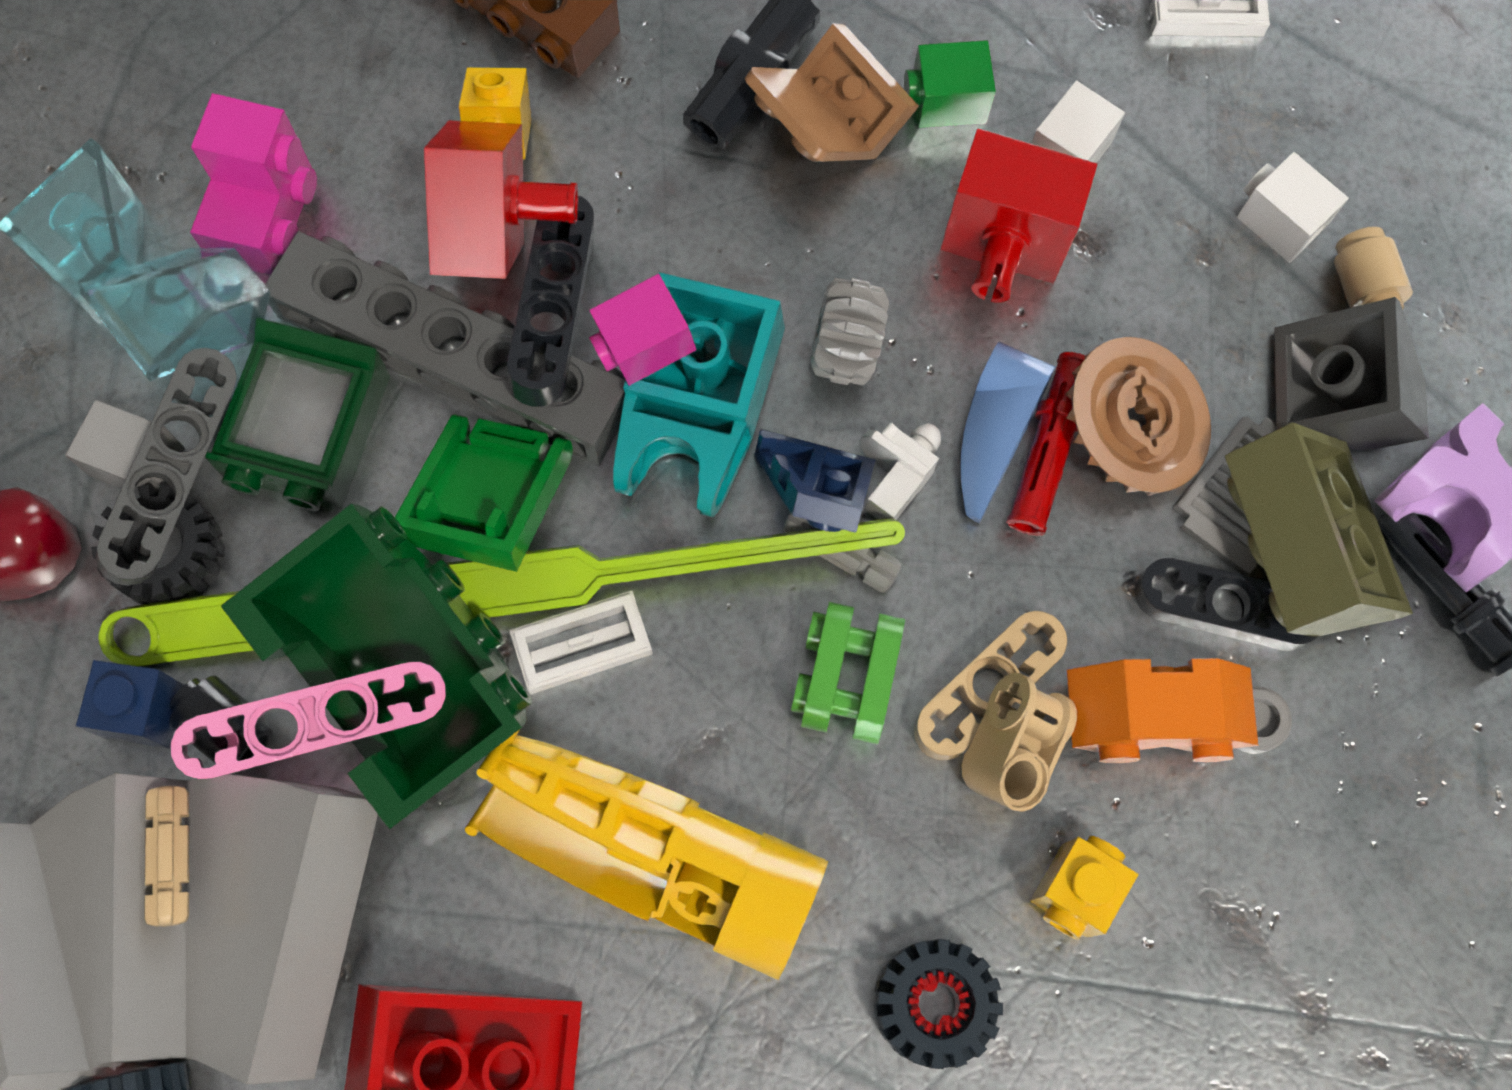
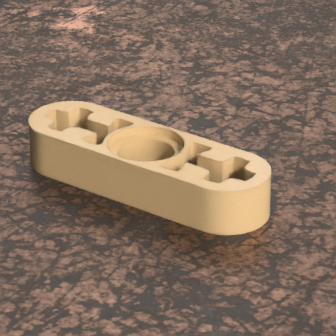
[914,611,1067,761]

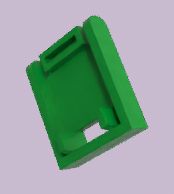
[395,414,573,572]

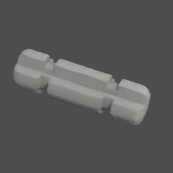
[783,513,901,592]

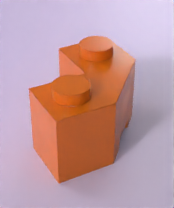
[1067,658,1259,763]

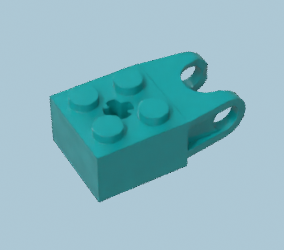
[613,272,785,517]

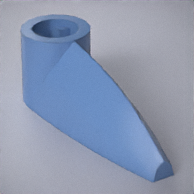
[961,342,1056,524]

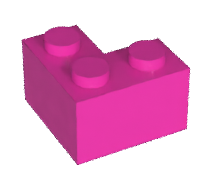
[190,93,317,275]

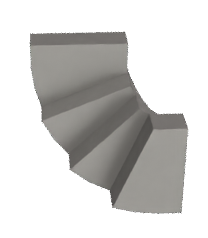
[0,773,378,1090]

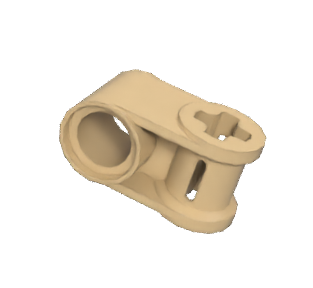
[961,673,1077,812]

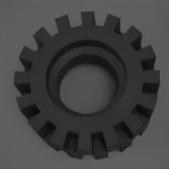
[91,484,225,605]

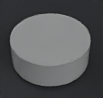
[1237,686,1292,754]

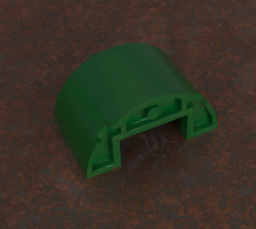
[221,503,532,830]

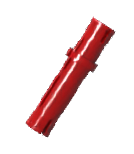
[1006,352,1085,536]

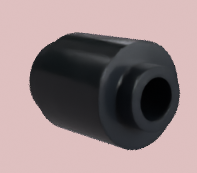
[169,676,273,764]

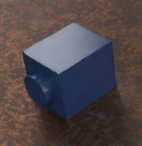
[76,660,184,749]

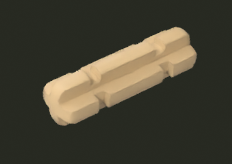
[144,786,189,927]

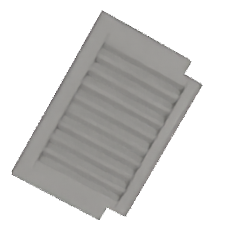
[1173,416,1277,576]

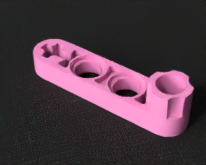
[171,662,446,779]

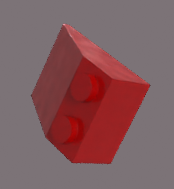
[344,984,582,1090]

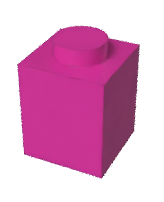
[589,273,697,386]

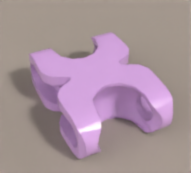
[1374,403,1512,592]

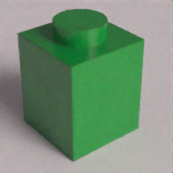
[904,40,996,128]

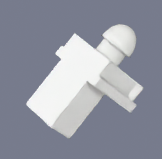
[859,423,941,520]

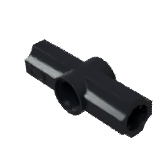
[683,0,820,150]

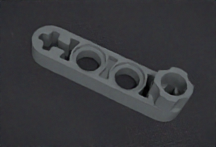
[95,347,237,586]

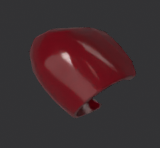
[0,487,82,602]

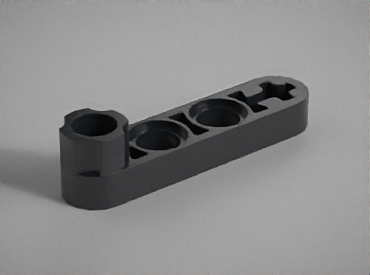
[507,195,594,407]

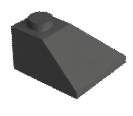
[1274,297,1429,451]

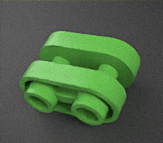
[791,602,905,745]

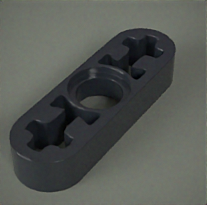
[1134,558,1318,651]

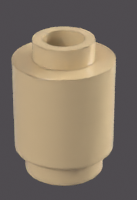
[1334,227,1413,310]

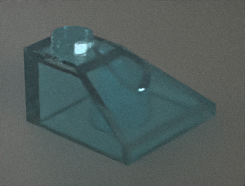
[0,138,144,324]
[79,248,270,381]

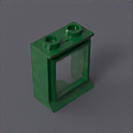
[205,317,390,511]

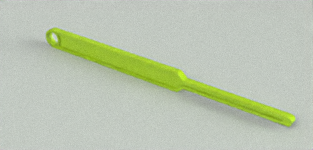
[98,518,905,667]

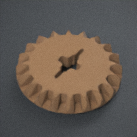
[1066,337,1211,496]

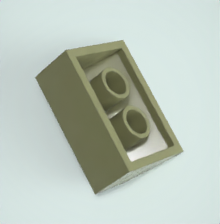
[1224,422,1413,637]

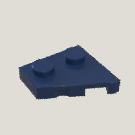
[754,429,876,533]

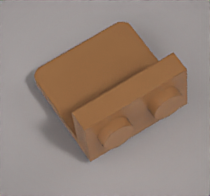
[745,23,919,162]

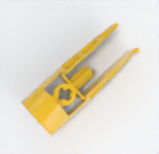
[465,730,829,980]

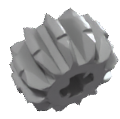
[810,278,889,386]

